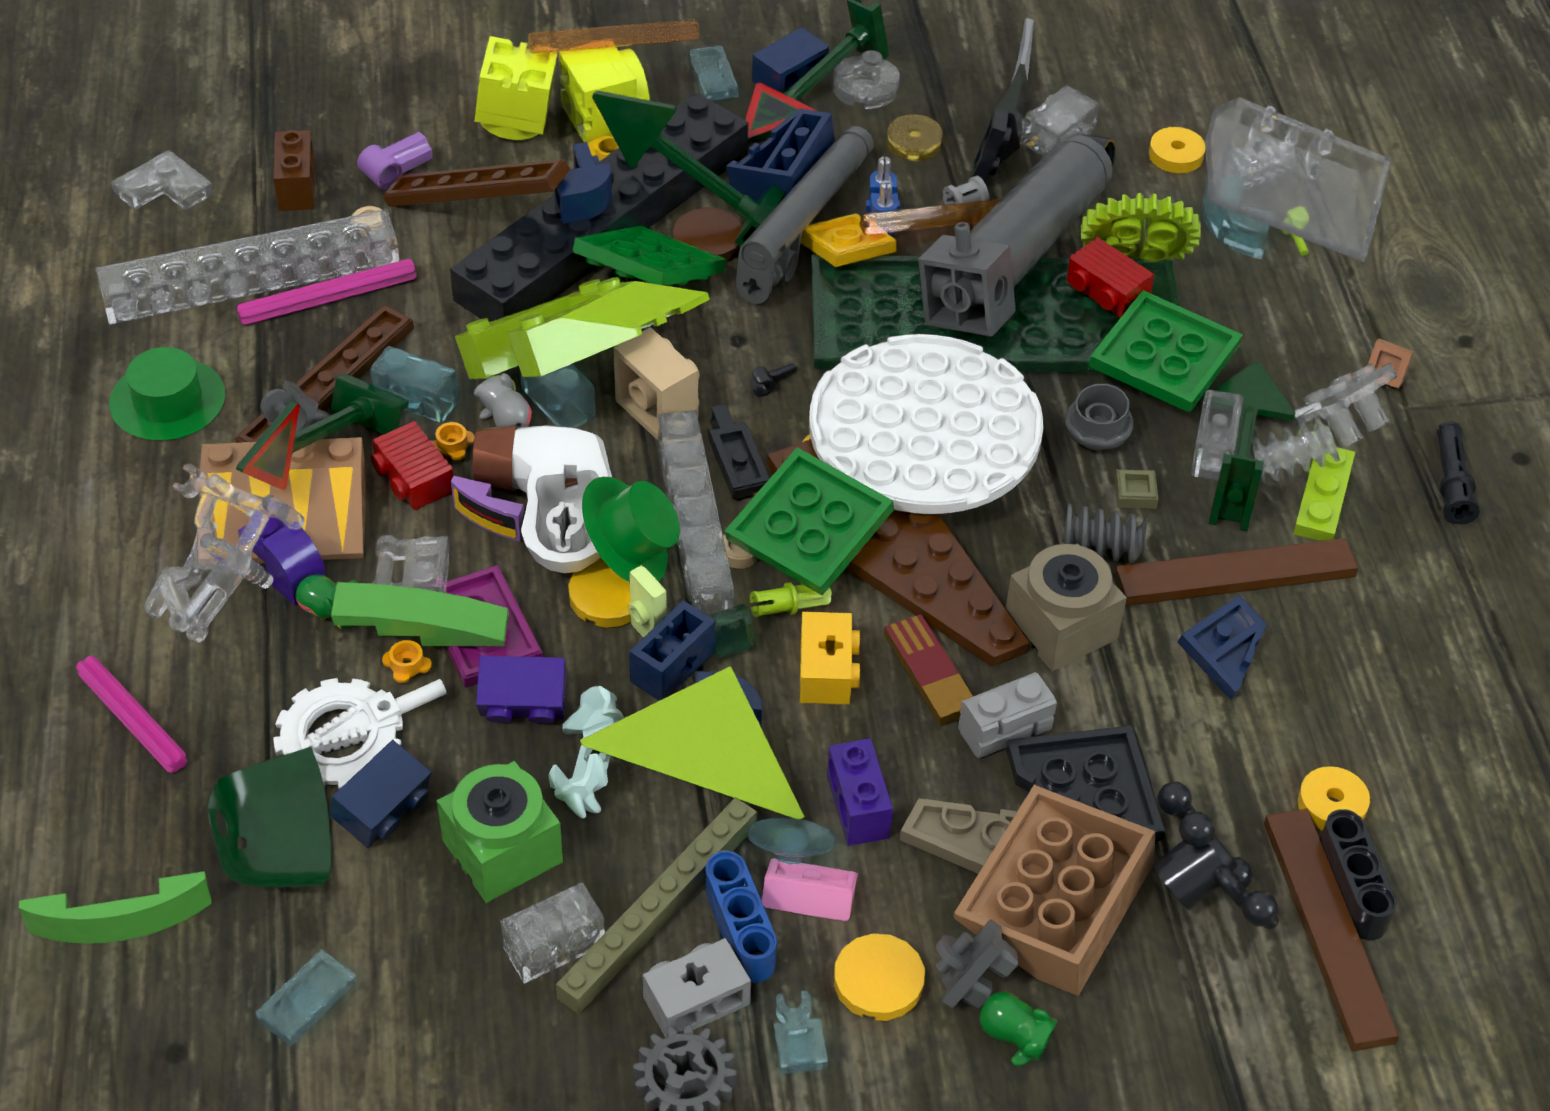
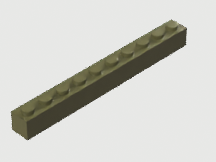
[556,797,757,1014]

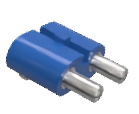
[866,157,900,238]

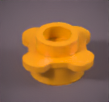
[432,422,475,460]
[382,640,432,683]

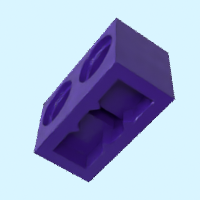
[827,738,893,846]

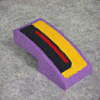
[451,476,524,542]

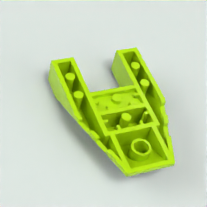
[455,277,710,379]

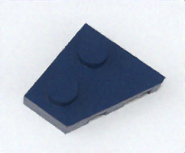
[1177,595,1267,700]

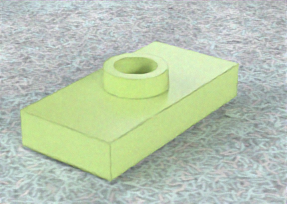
[628,565,667,638]

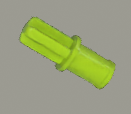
[750,582,832,618]

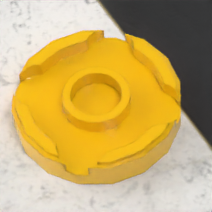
[568,557,631,628]
[834,934,925,1021]

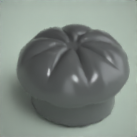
[1065,384,1134,451]

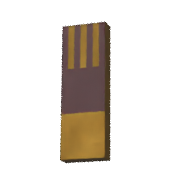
[884,614,973,726]

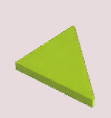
[580,666,804,820]

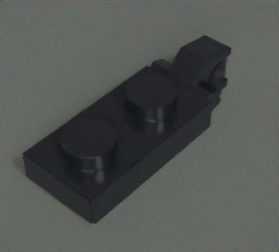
[707,404,770,499]

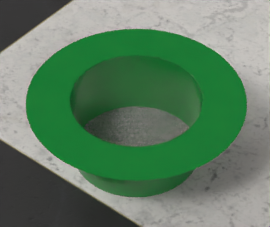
[109,347,225,440]
[582,476,680,582]

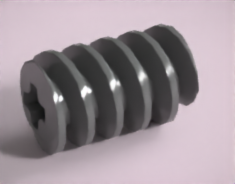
[1062,503,1148,564]

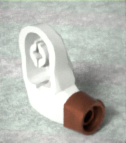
[472,425,612,573]

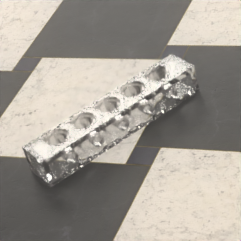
[658,410,734,621]

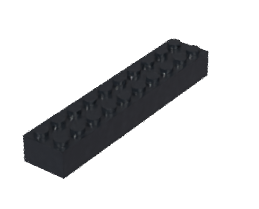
[450,92,749,322]

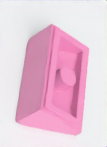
[762,858,858,921]

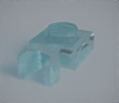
[774,991,828,1074]

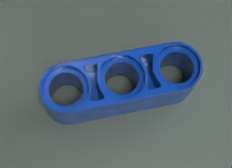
[706,851,777,983]

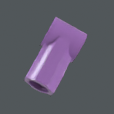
[357,132,433,190]

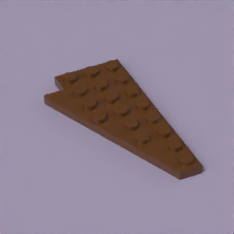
[753,439,1029,667]

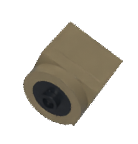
[1006,543,1127,671]

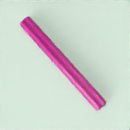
[237,259,416,325]

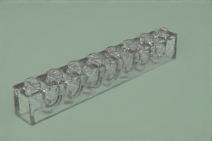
[95,209,399,324]

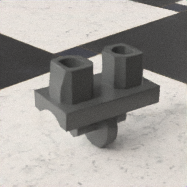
[260,380,330,432]
[936,919,1018,1009]

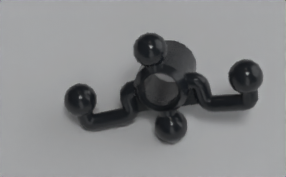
[1152,781,1279,930]

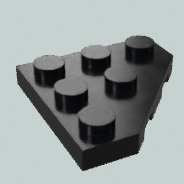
[1006,725,1165,841]

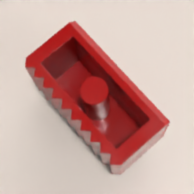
[1066,236,1155,318]
[370,421,453,510]

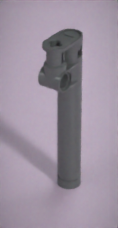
[736,126,874,304]

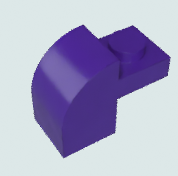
[238,509,326,606]

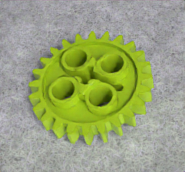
[1081,193,1201,267]

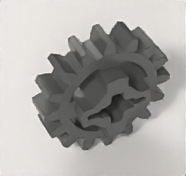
[634,1024,737,1111]

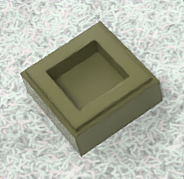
[1115,469,1158,509]

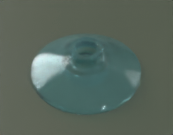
[748,818,836,864]

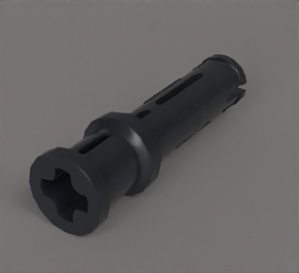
[1436,421,1480,525]

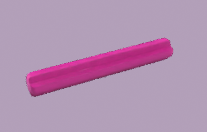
[76,656,187,773]

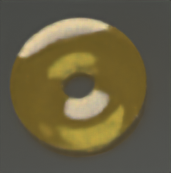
[887,114,942,161]

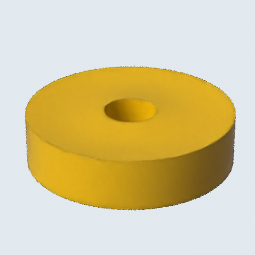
[1149,127,1206,174]
[1297,766,1370,830]

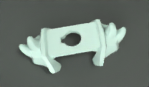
[549,686,624,818]

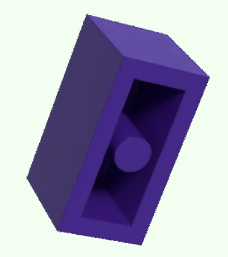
[476,655,567,724]

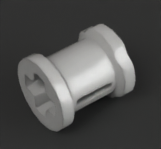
[943,176,989,217]

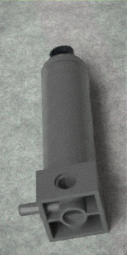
[918,134,1116,337]

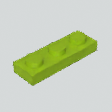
[1293,442,1355,541]

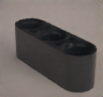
[1320,809,1397,940]

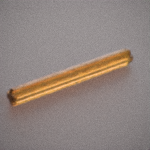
[528,19,699,54]
[859,199,1001,235]

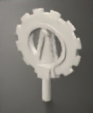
[273,678,447,789]

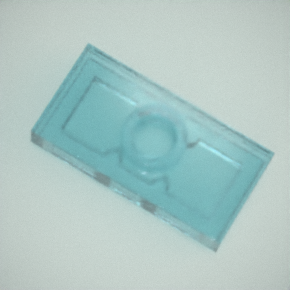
[690,45,738,100]
[255,949,356,1046]

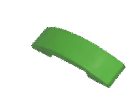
[19,871,212,944]

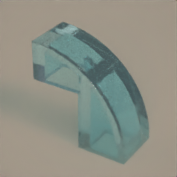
[1201,174,1272,259]

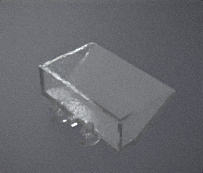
[1205,97,1392,262]

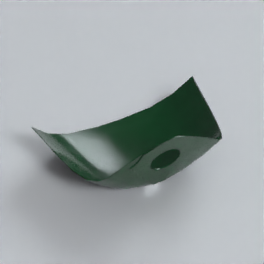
[207,746,331,887]

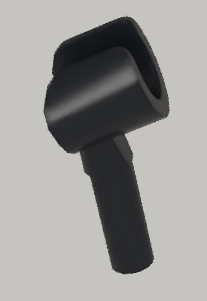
[750,363,796,397]

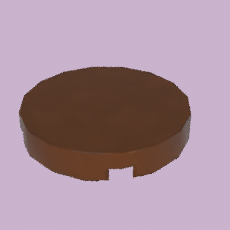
[673,207,742,262]

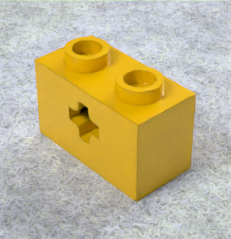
[800,612,860,705]

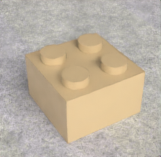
[614,327,699,444]

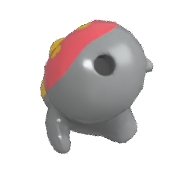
[474,373,532,428]

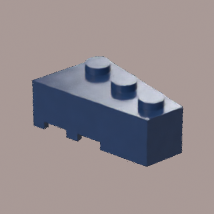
[726,108,835,204]

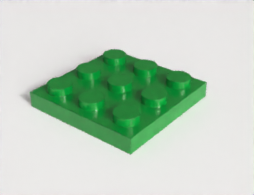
[573,225,726,286]
[1089,290,1243,413]
[724,447,894,596]

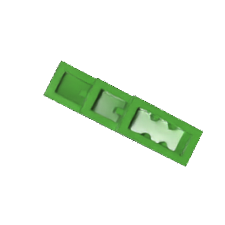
[331,582,509,646]

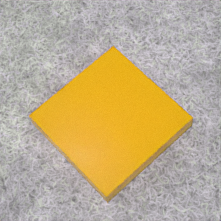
[801,214,897,267]

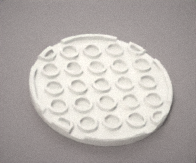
[809,334,1043,514]

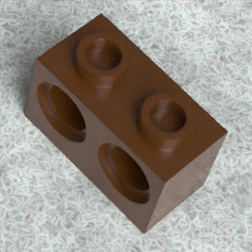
[273,130,315,211]

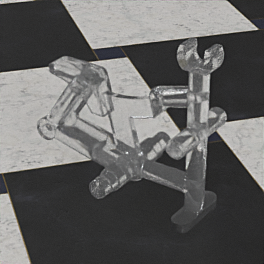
[144,464,304,643]

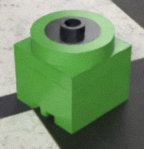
[437,761,563,903]

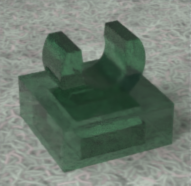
[708,604,757,658]

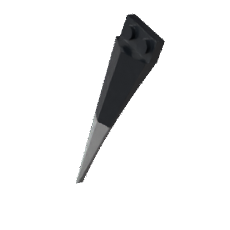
[971,18,1034,182]

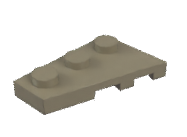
[900,798,1017,874]

